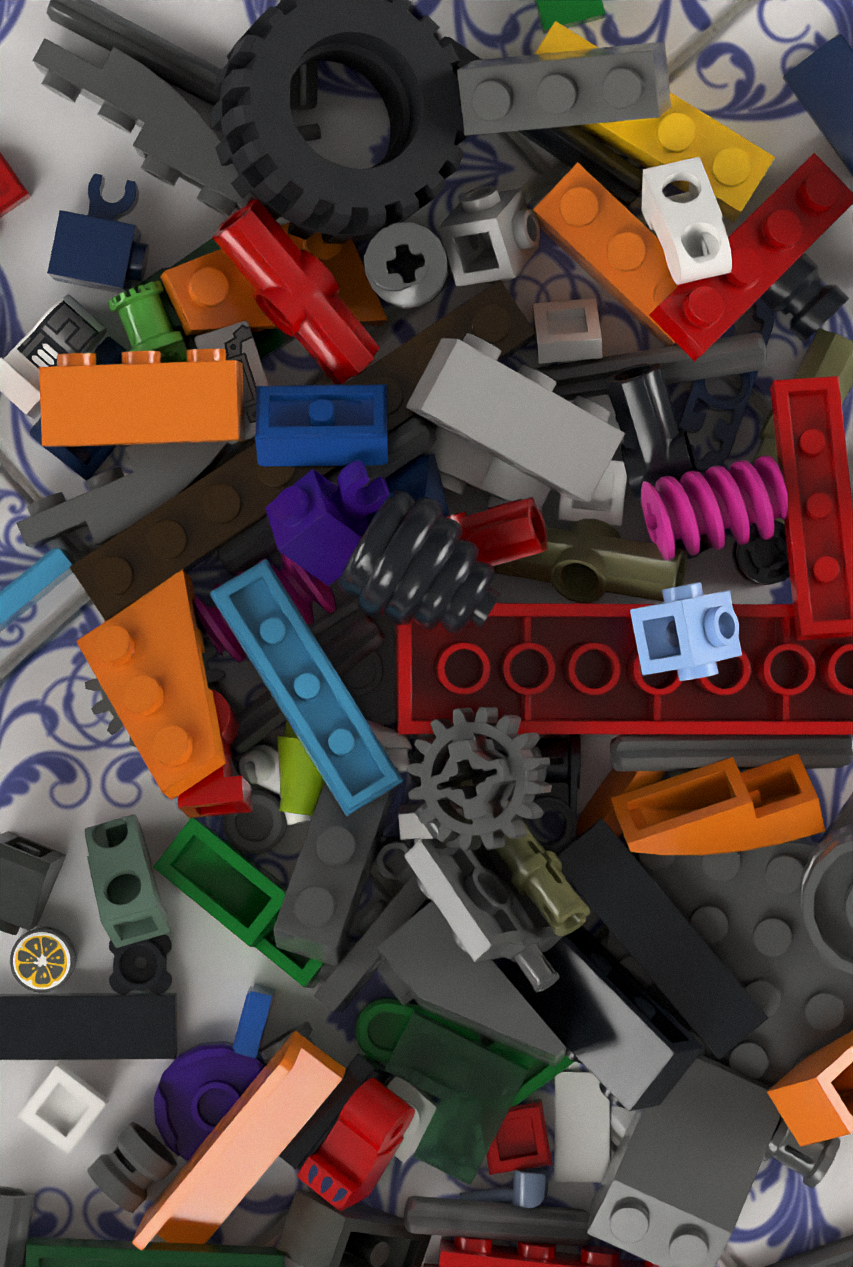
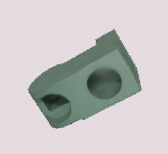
[85,814,171,948]

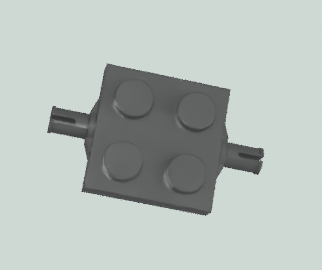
[404,802,563,992]

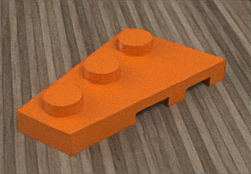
[160,222,388,336]
[76,569,226,800]

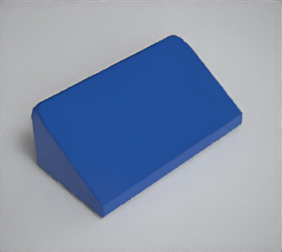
[255,384,388,467]

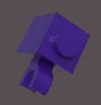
[265,460,390,586]

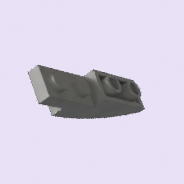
[32,38,253,217]
[16,410,247,548]

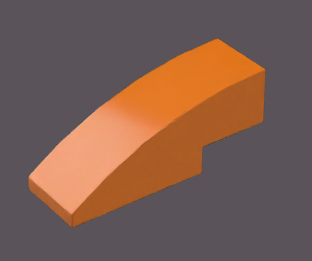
[610,753,825,855]

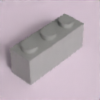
[406,333,625,503]

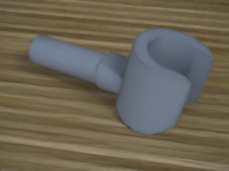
[460,1167,549,1208]

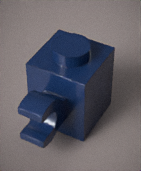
[47,173,149,293]

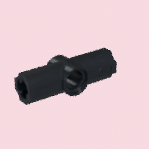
[606,363,712,560]

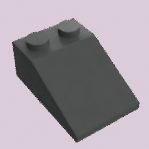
[377,901,566,1067]
[587,1054,781,1267]

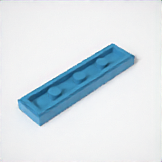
[210,559,404,817]

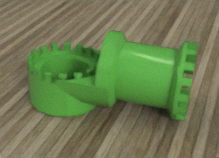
[107,280,188,363]

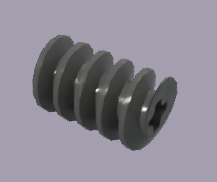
[364,222,448,309]

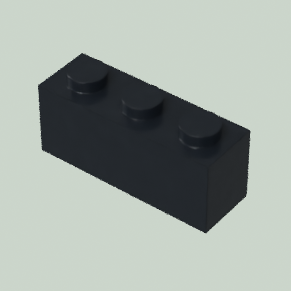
[502,925,705,1111]

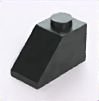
[0,831,66,935]
[276,1190,432,1267]

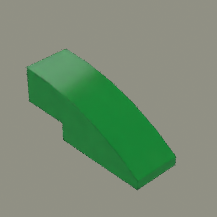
[153,818,353,988]

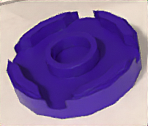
[154,1041,267,1161]

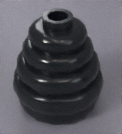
[339,489,501,634]

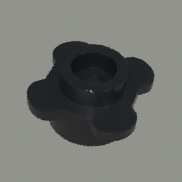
[109,934,172,995]

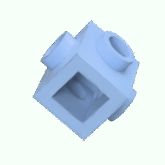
[630,582,742,681]

